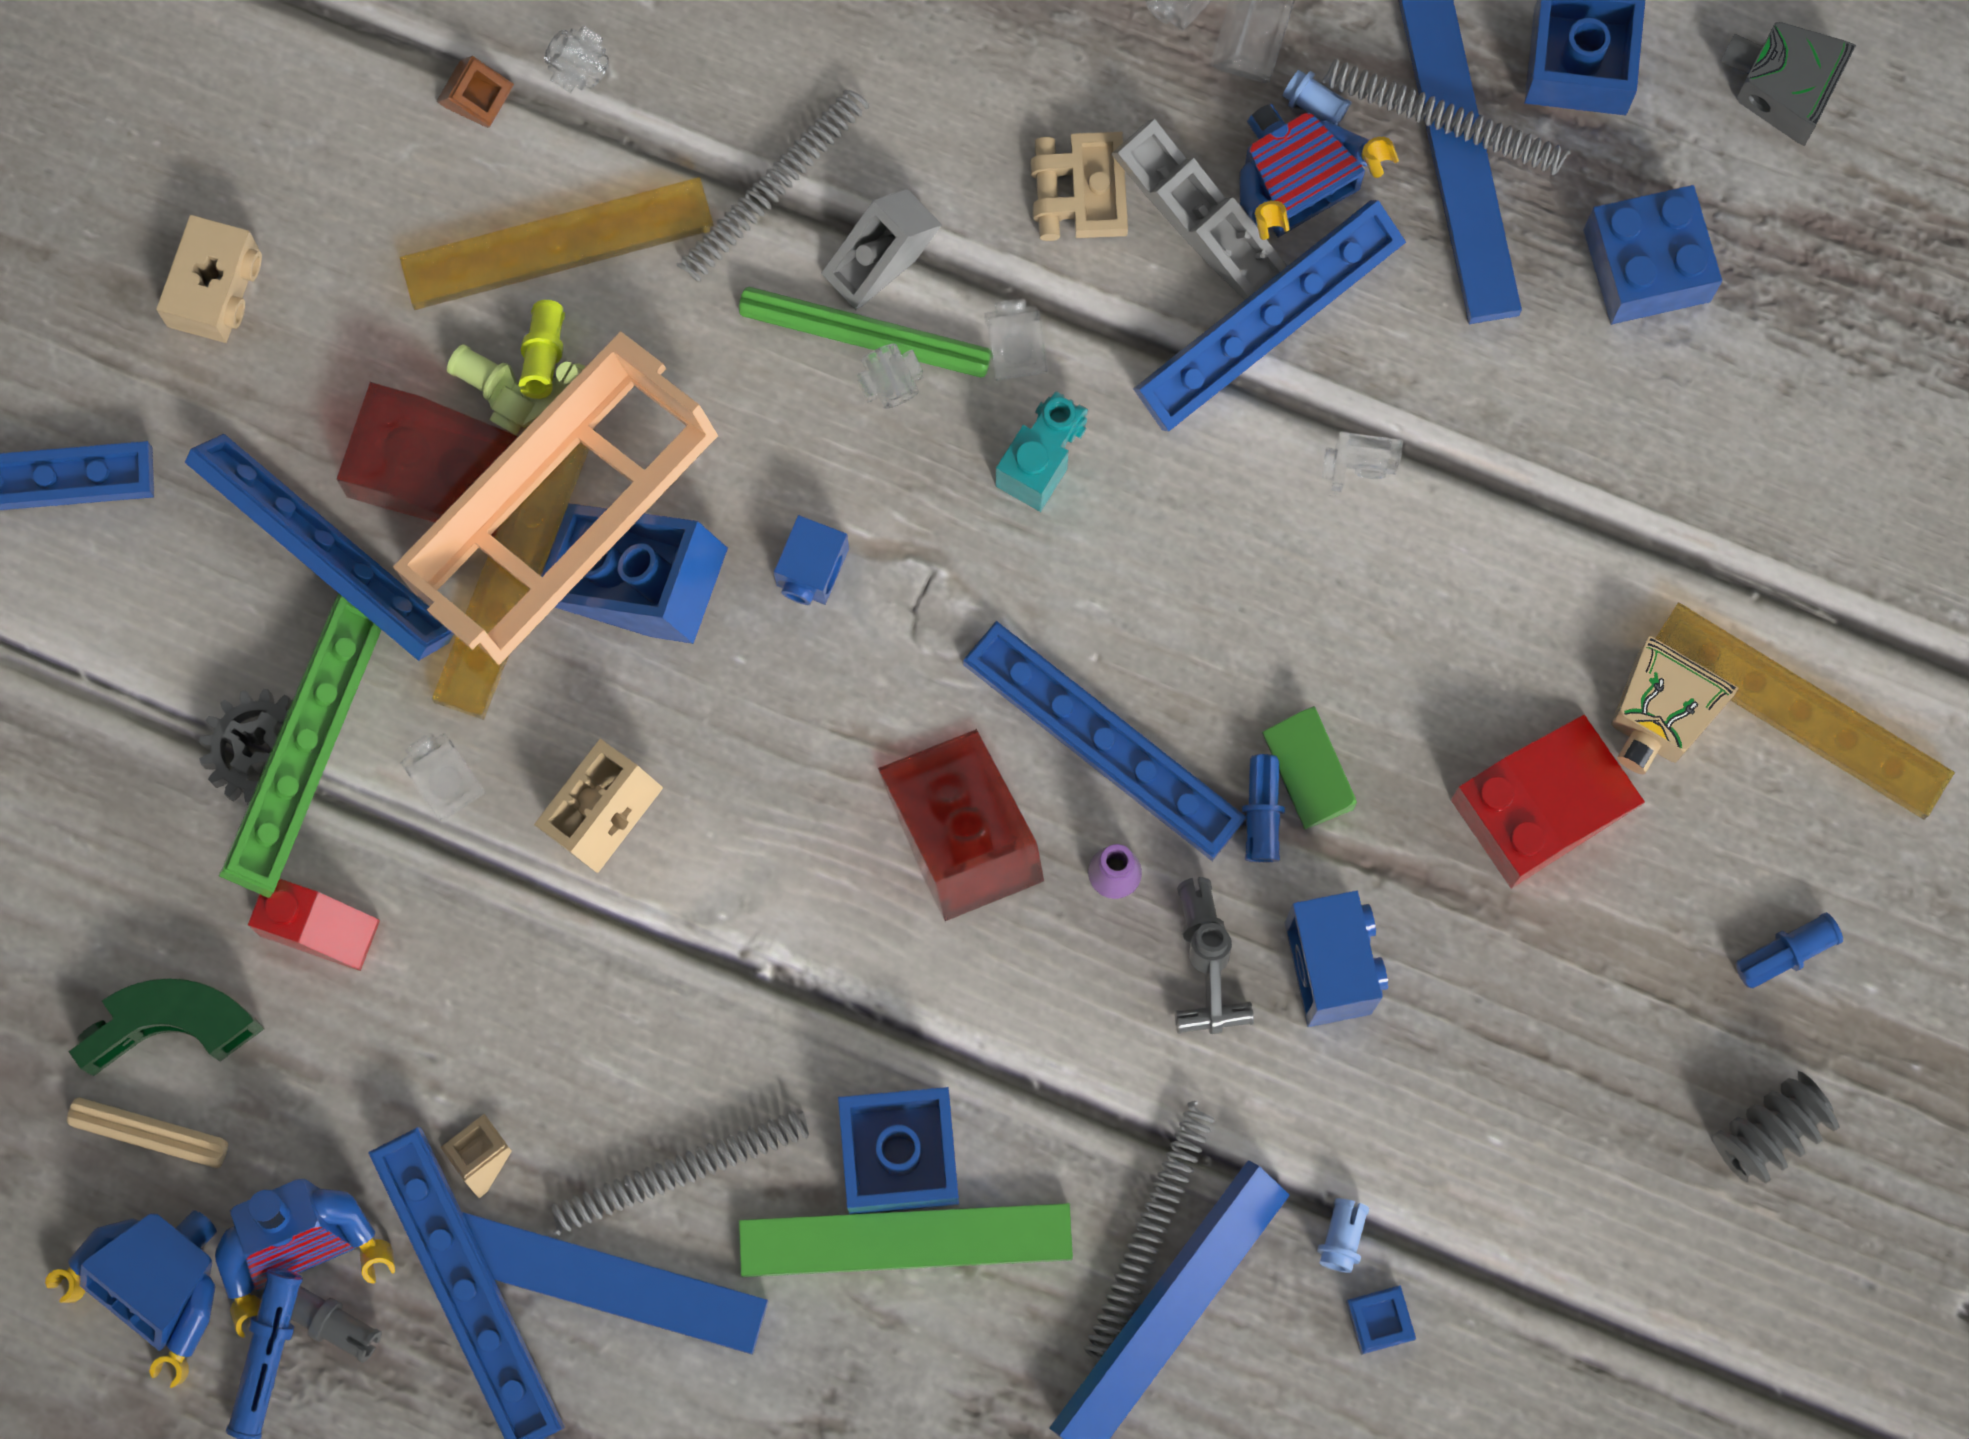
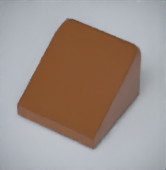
[437,56,514,128]

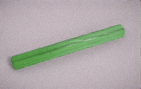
[739,286,991,378]

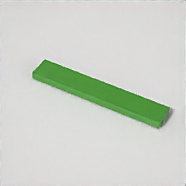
[219,593,381,898]
[739,1203,1073,1277]

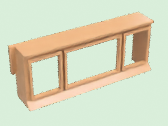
[393,331,718,665]

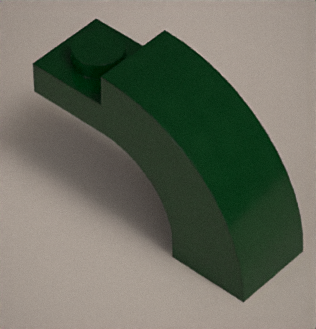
[68,978,264,1076]

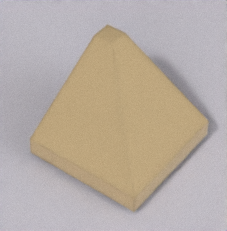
[440,1114,512,1198]

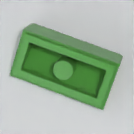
[1262,706,1357,830]

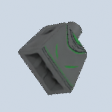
[1721,22,1856,146]

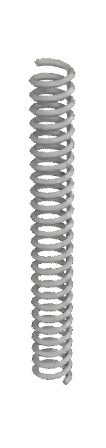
[1322,58,1571,176]
[677,90,869,281]
[1084,1101,1215,1361]
[552,1110,809,1236]

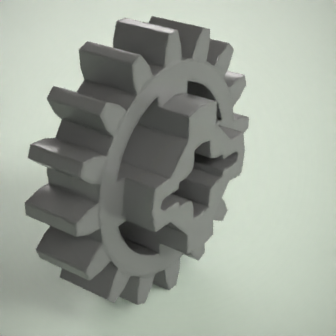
[199,689,292,804]

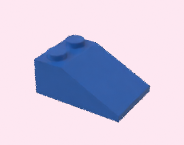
[541,503,728,644]

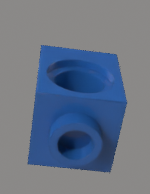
[774,515,849,605]

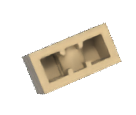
[156,215,262,343]
[534,739,663,873]

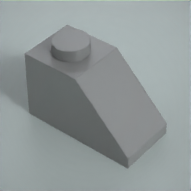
[821,189,942,310]

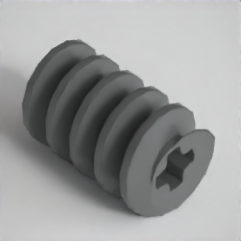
[1712,1071,1840,1183]

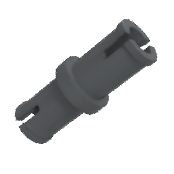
[291,1286,382,1363]

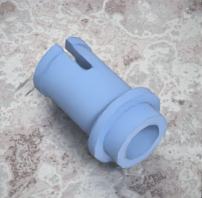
[1282,70,1351,126]
[1317,1198,1370,1273]

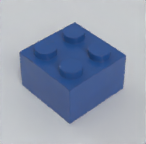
[1524,0,1646,116]
[1583,185,1723,325]
[1284,890,1388,1027]
[838,1087,959,1215]

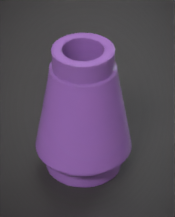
[1088,844,1142,899]

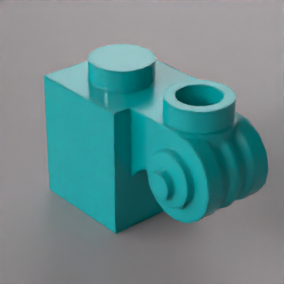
[996,391,1088,512]

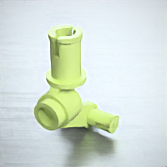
[447,344,586,435]

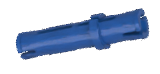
[226,1268,303,1439]

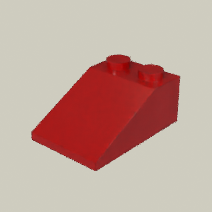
[1451,714,1645,889]

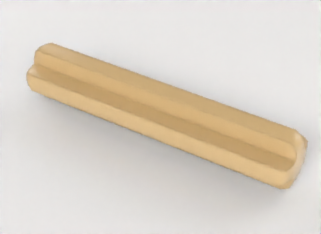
[67,1097,228,1168]

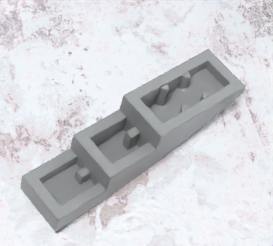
[1111,119,1287,300]

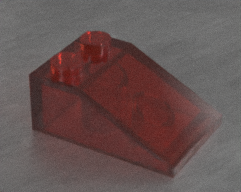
[336,382,518,540]
[878,729,1044,921]

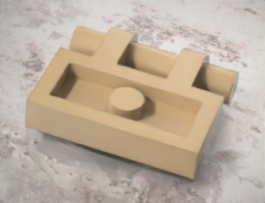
[1031,132,1128,241]

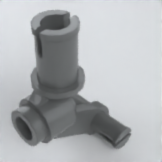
[1174,877,1254,1034]

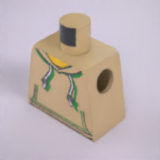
[1611,636,1739,774]

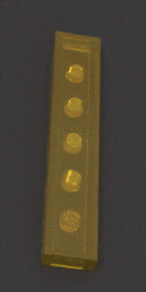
[400,177,714,310]
[432,428,596,720]
[1655,602,1955,820]

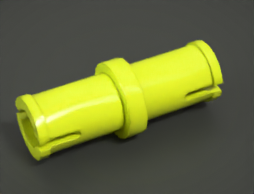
[518,299,565,399]

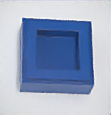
[1346,1285,1416,1355]

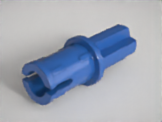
[1242,754,1285,863]
[1735,912,1843,988]

